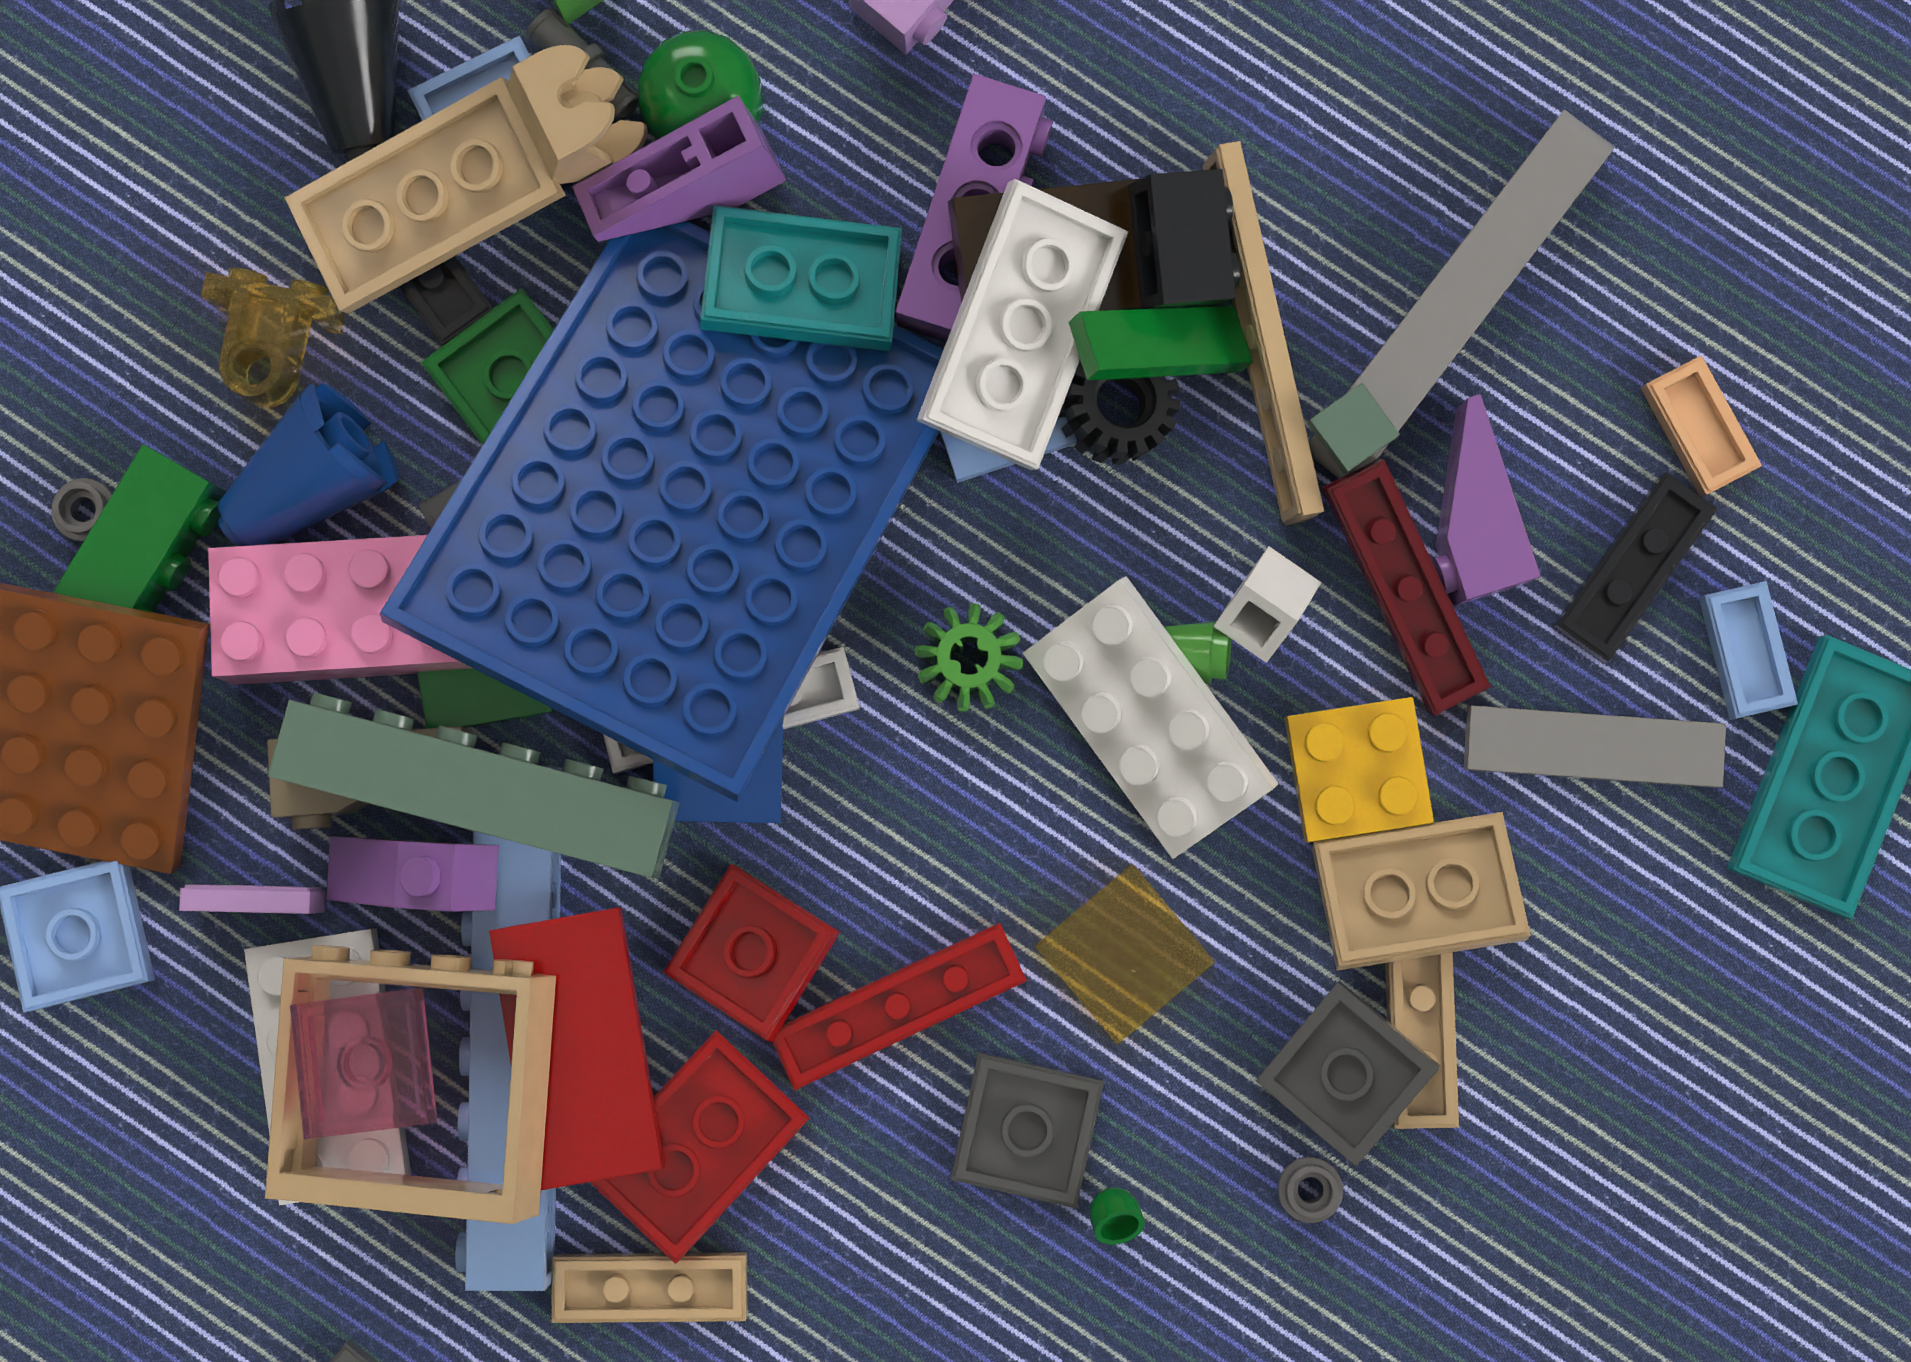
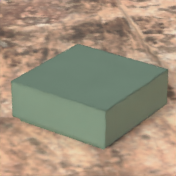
[1307,383,1400,475]

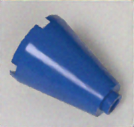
[218,383,399,546]

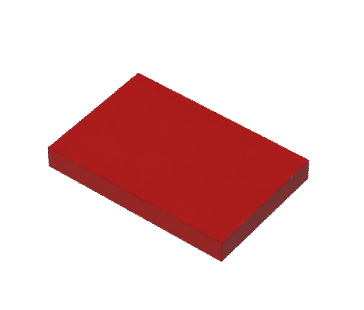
[590,1030,810,1264]

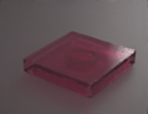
[290,988,437,1139]

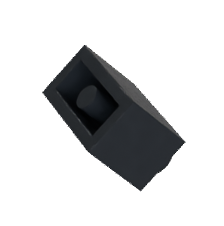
[1128,169,1240,309]

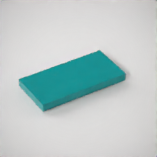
[1726,635,1911,919]

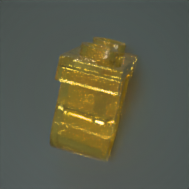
[201,267,345,407]

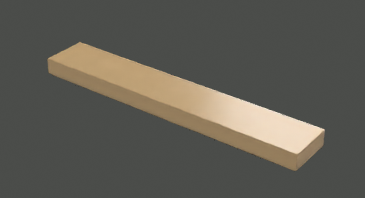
[1202,141,1324,526]

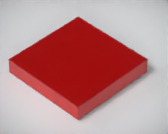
[663,864,840,1042]

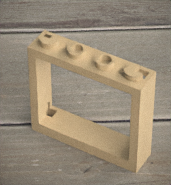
[265,945,556,1224]

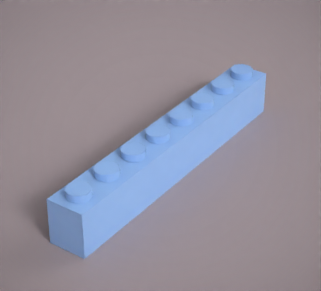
[455,765,562,1291]

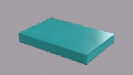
[700,205,902,351]

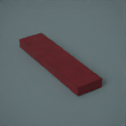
[1322,459,1491,716]

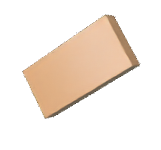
[1641,355,1762,497]

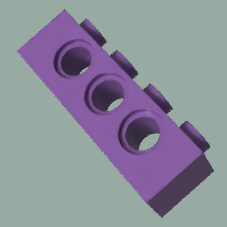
[895,73,1053,341]

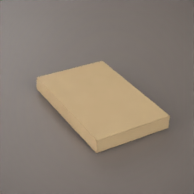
[1312,812,1531,971]

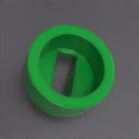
[1090,1187,1145,1245]

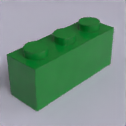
[53,444,226,613]

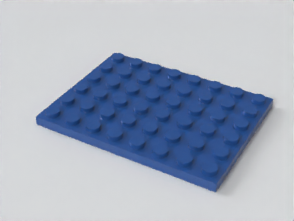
[380,221,944,802]

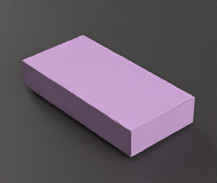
[179,884,326,914]

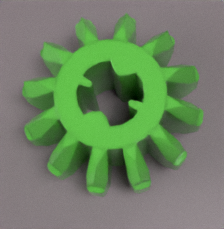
[915,603,1023,713]

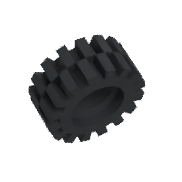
[1058,360,1181,465]

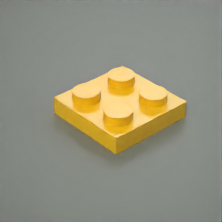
[1284,697,1434,842]

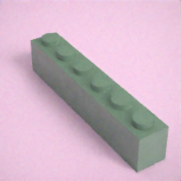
[267,692,680,878]

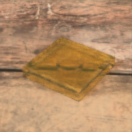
[1034,864,1215,1045]

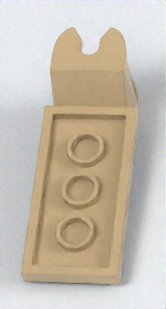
[284,45,648,313]

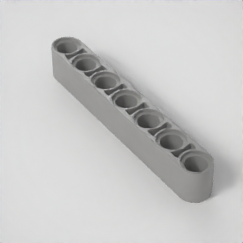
[1309,109,1615,478]

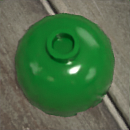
[638,30,764,140]

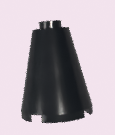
[269,0,399,163]

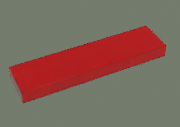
[772,922,1027,1091]

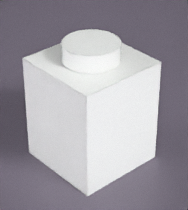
[1213,546,1321,663]

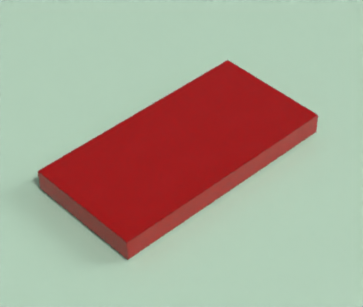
[489,907,665,1190]

